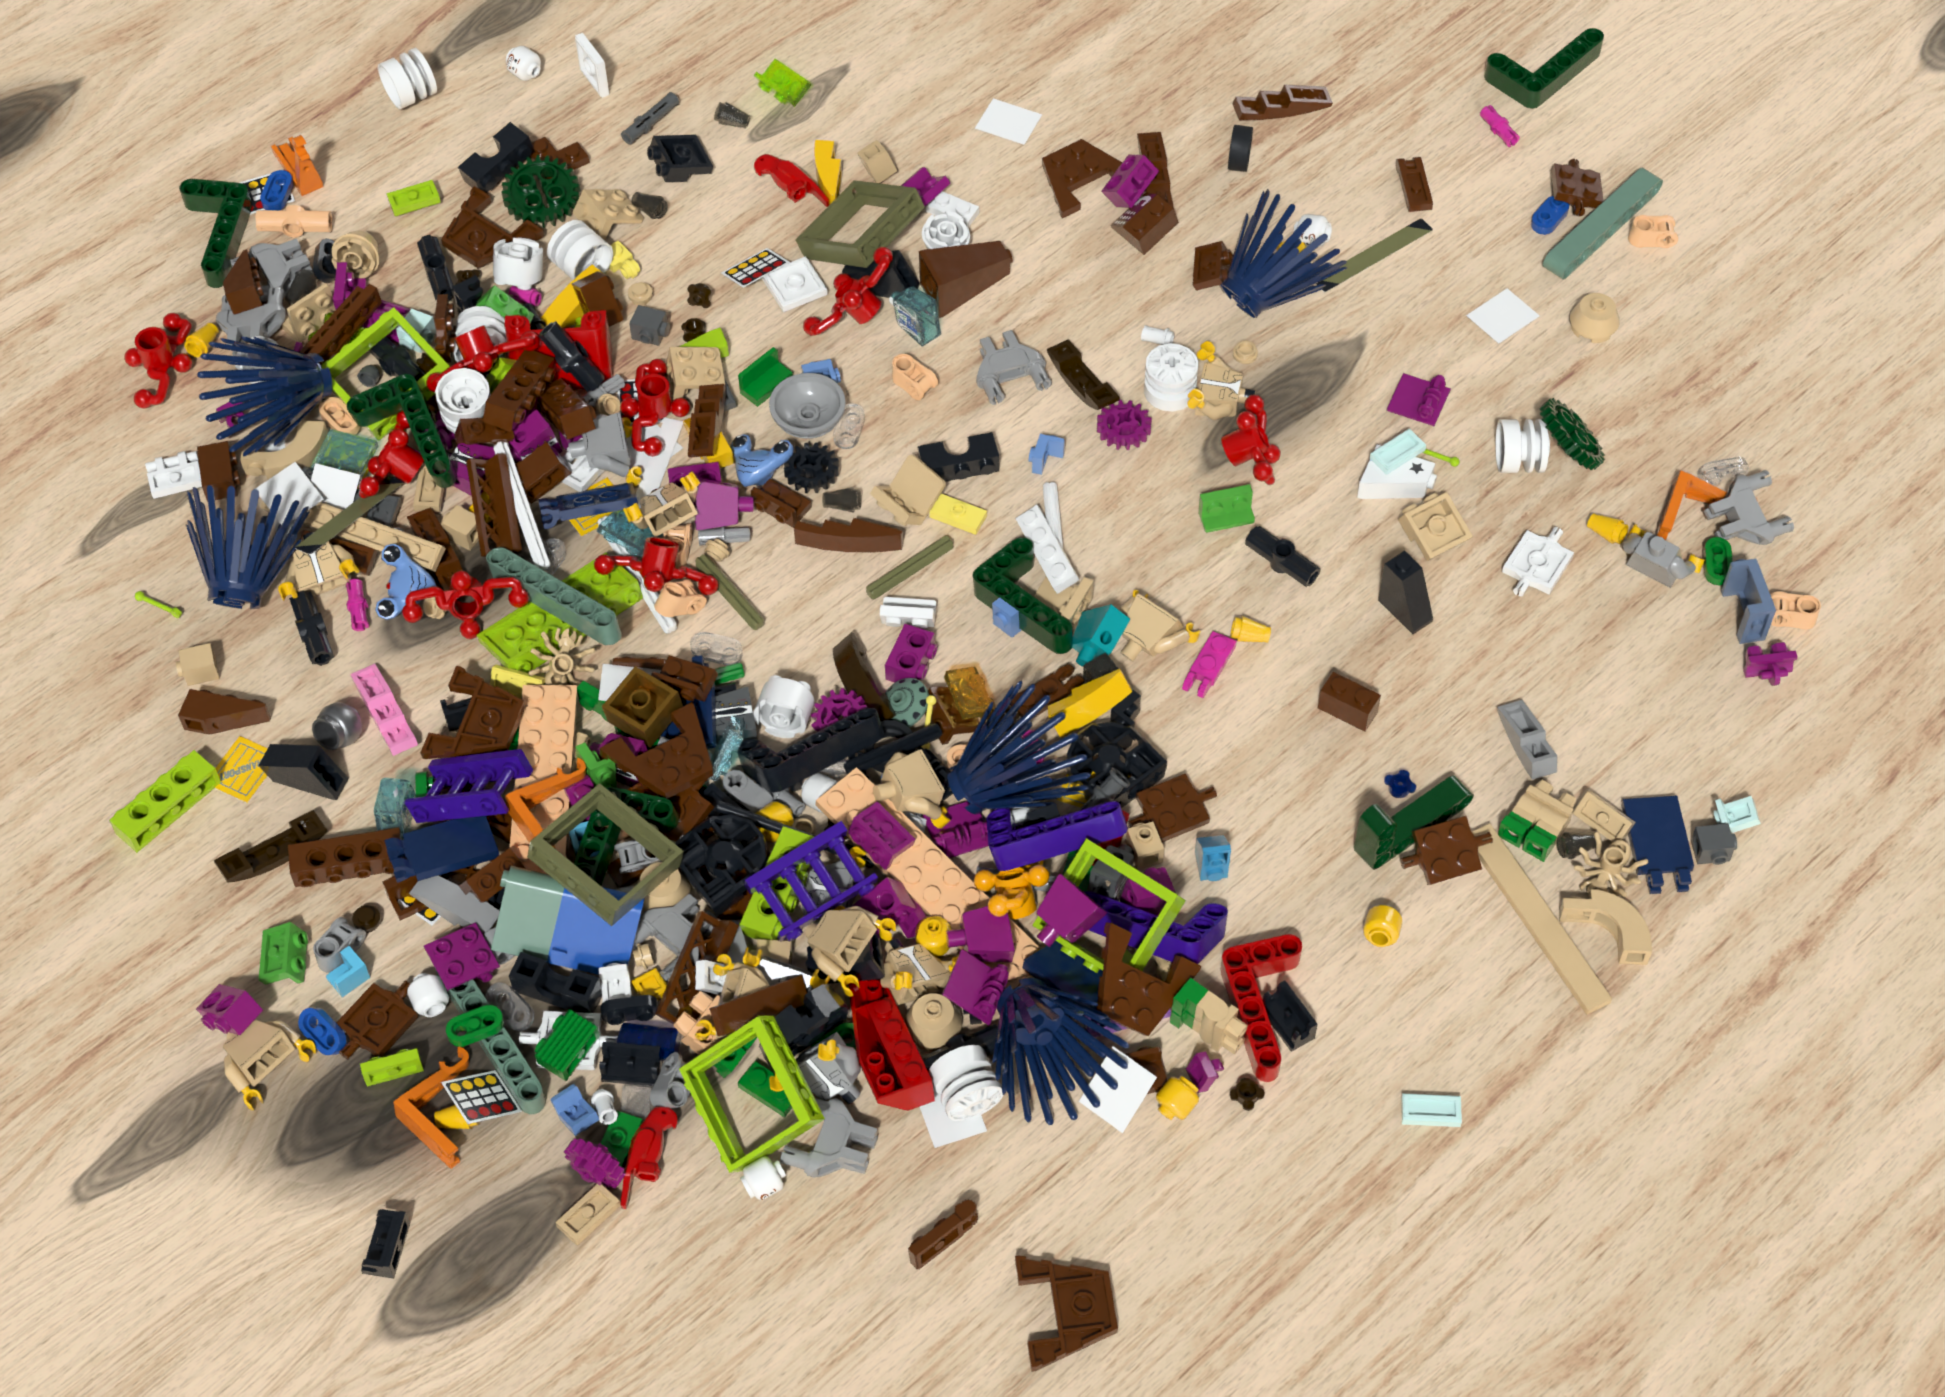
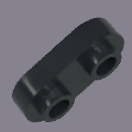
[313,238,336,283]
[601,995,658,1025]

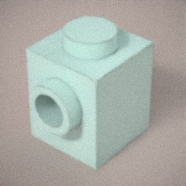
[396,309,436,353]

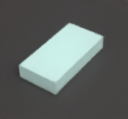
[1370,429,1426,475]
[1401,1093,1462,1127]

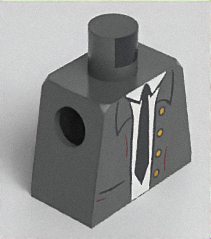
[715,687,757,745]
[1088,844,1134,901]

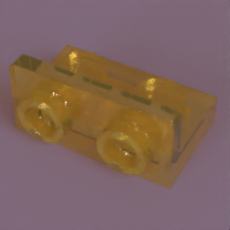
[944,666,995,724]

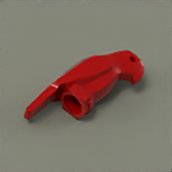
[754,154,829,207]
[621,1106,678,1209]

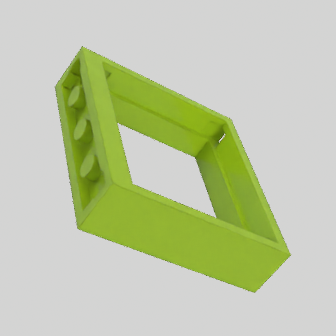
[321,307,450,441]
[1032,838,1186,973]
[679,1015,825,1173]

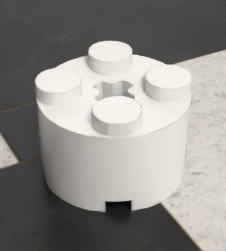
[493,238,543,290]
[753,675,814,738]

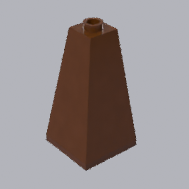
[919,241,1013,318]

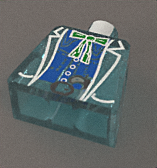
[889,287,941,347]
[374,778,416,840]

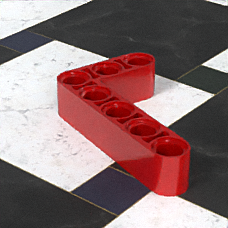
[1220,934,1302,1082]

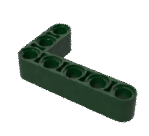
[1484,28,1604,109]
[179,179,252,288]
[346,374,457,488]
[972,537,1073,654]
[1354,775,1474,870]
[574,787,679,886]

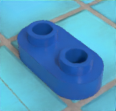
[260,170,294,210]
[1531,196,1569,235]
[298,1008,346,1055]

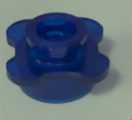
[1384,770,1417,798]

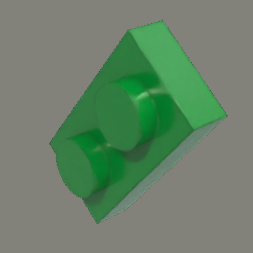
[738,1061,792,1118]

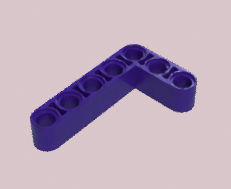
[986,801,1128,871]
[1084,891,1228,964]

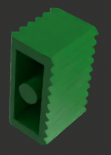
[535,1009,600,1081]

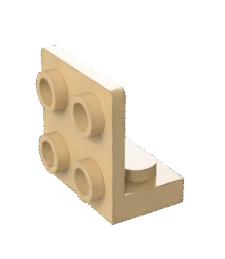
[281,283,336,342]
[666,347,725,402]
[1034,577,1094,633]

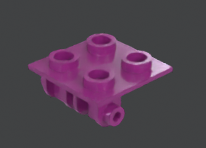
[1386,373,1451,426]
[923,801,988,858]
[423,922,500,991]
[942,949,1009,1025]

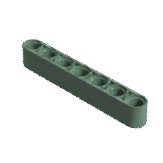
[1543,167,1663,280]
[486,548,622,645]
[434,967,546,1114]

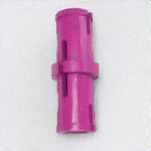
[1480,105,1520,147]
[346,579,369,631]

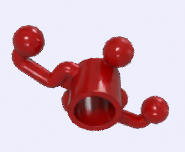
[803,247,893,336]
[124,313,192,409]
[426,325,540,393]
[620,359,691,457]
[1221,395,1281,485]
[359,411,424,499]
[594,537,719,595]
[402,571,529,639]

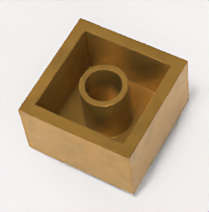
[602,666,683,748]

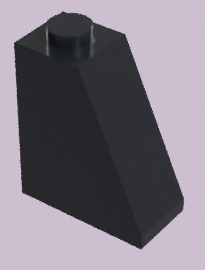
[842,250,920,302]
[1378,550,1433,634]
[258,744,349,800]
[806,932,885,984]

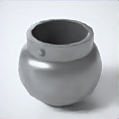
[312,702,362,750]

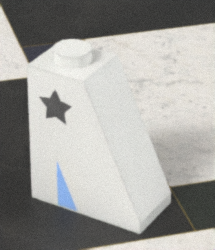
[1357,444,1437,499]

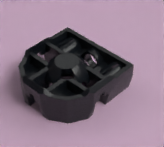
[1066,722,1167,808]
[676,814,770,917]
[759,984,849,1071]

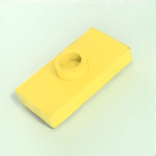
[929,494,987,535]
[490,665,545,699]

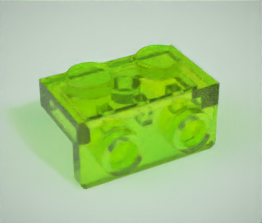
[753,59,811,107]

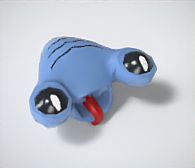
[730,434,794,487]
[375,544,437,620]

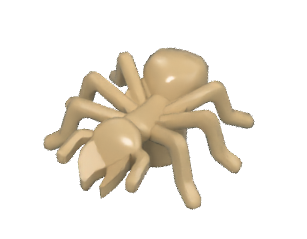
[528,628,595,687]
[1574,832,1648,897]

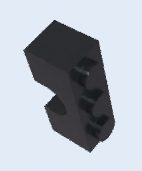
[458,122,535,193]
[918,432,999,482]
[509,952,602,1013]

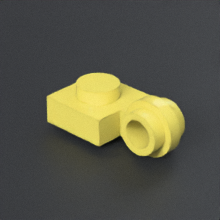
[609,241,640,279]

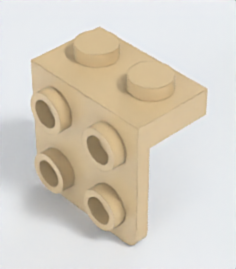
[573,189,644,240]
[870,455,946,526]

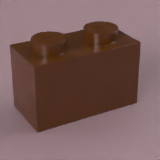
[572,271,624,327]
[197,441,241,502]
[515,441,572,504]
[1318,672,1381,732]

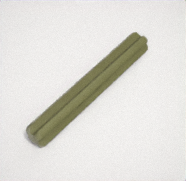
[866,536,953,600]
[695,554,764,630]

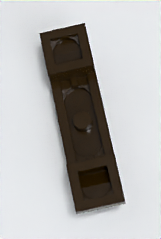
[1047,339,1120,410]
[833,632,896,722]
[214,810,327,883]

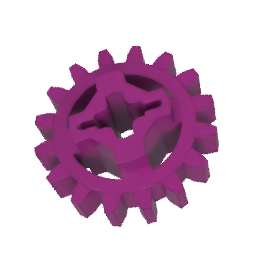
[1097,400,1152,450]
[811,688,868,732]
[564,1138,625,1189]

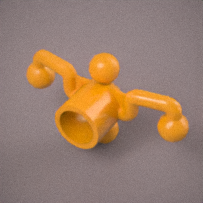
[974,860,1049,919]

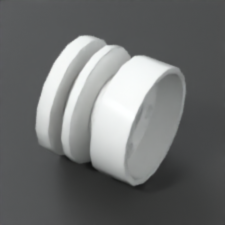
[378,48,437,110]
[547,220,613,280]
[454,306,507,362]
[1144,343,1198,412]
[435,368,491,434]
[1495,419,1550,473]
[929,1045,1004,1121]

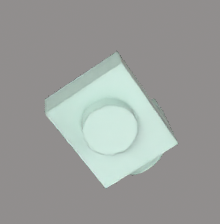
[1713,796,1761,833]

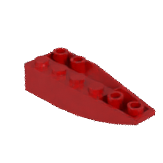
[849,979,935,1111]

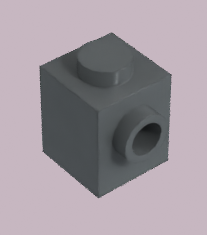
[629,305,670,346]
[1691,823,1737,865]

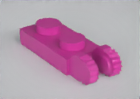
[1182,631,1237,698]

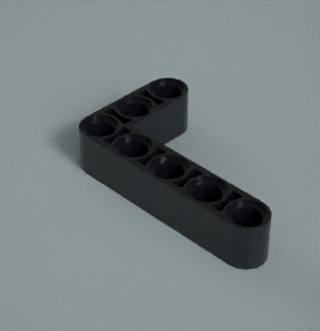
[736,708,884,792]

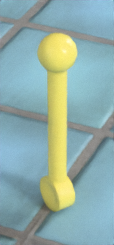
[918,695,936,750]

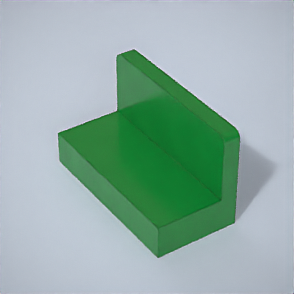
[738,347,793,407]

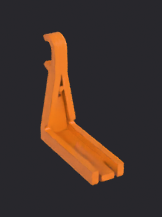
[271,135,323,196]
[1656,471,1758,540]
[505,758,586,848]
[393,1047,469,1169]

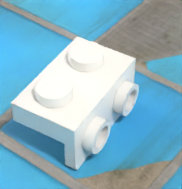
[880,597,936,629]

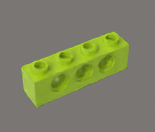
[109,750,221,853]
[739,826,814,940]

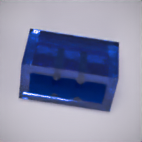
[617,1023,682,1061]

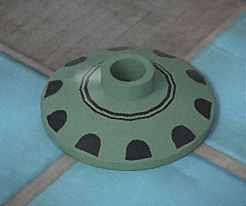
[885,678,929,727]

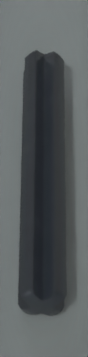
[843,723,942,775]

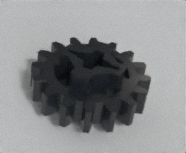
[784,442,839,494]

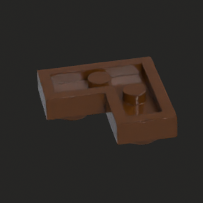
[529,137,590,179]

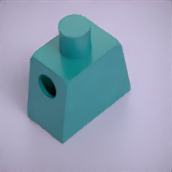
[1072,604,1130,668]

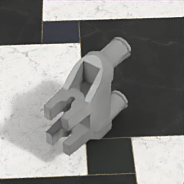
[230,238,313,303]
[216,286,286,356]
[976,330,1052,405]
[1704,470,1794,545]
[632,893,717,982]
[780,1097,878,1178]

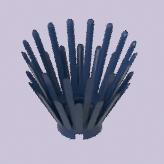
[1220,189,1347,318]
[197,337,332,456]
[186,485,310,609]
[947,680,1091,814]
[993,978,1129,1125]

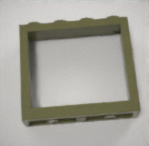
[795,180,925,268]
[527,783,684,926]

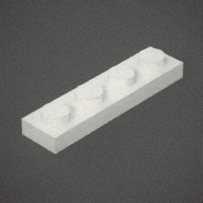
[1015,505,1080,594]

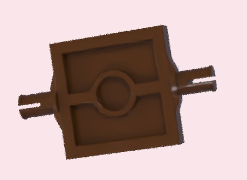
[1551,159,1604,216]
[434,294,457,363]
[1128,773,1217,842]
[651,779,714,854]
[1400,816,1493,885]
[336,980,418,1060]

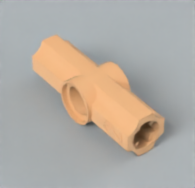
[255,205,333,238]

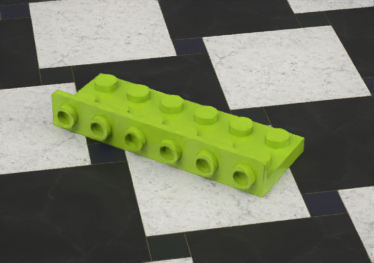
[477,552,643,673]

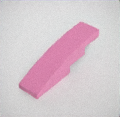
[350,664,418,756]

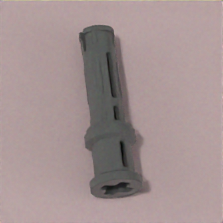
[1078,768,1131,811]

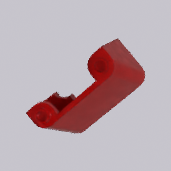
[505,310,612,390]

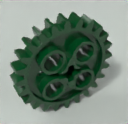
[501,155,581,228]
[1539,398,1605,471]

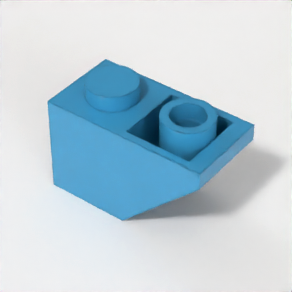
[1195,835,1231,881]

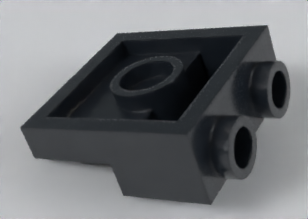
[647,134,713,182]

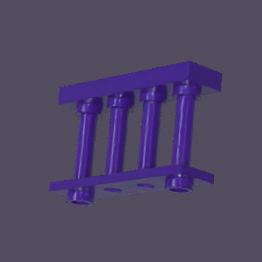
[404,749,533,823]
[744,821,878,942]

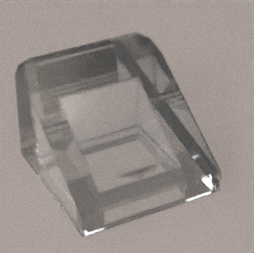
[621,1084,654,1117]

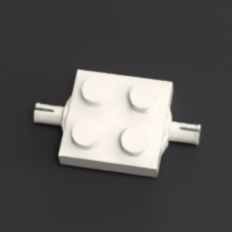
[1502,527,1574,597]
[519,1011,619,1070]

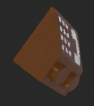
[1111,193,1179,255]

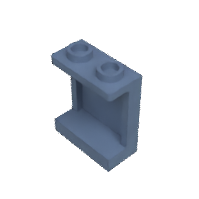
[1721,559,1776,644]

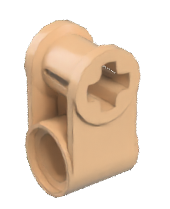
[1628,215,1678,248]
[892,354,938,401]
[663,523,693,568]
[654,580,707,617]
[1770,592,1821,630]

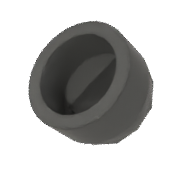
[357,365,380,387]

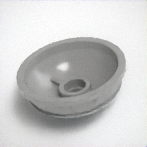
[769,373,846,439]

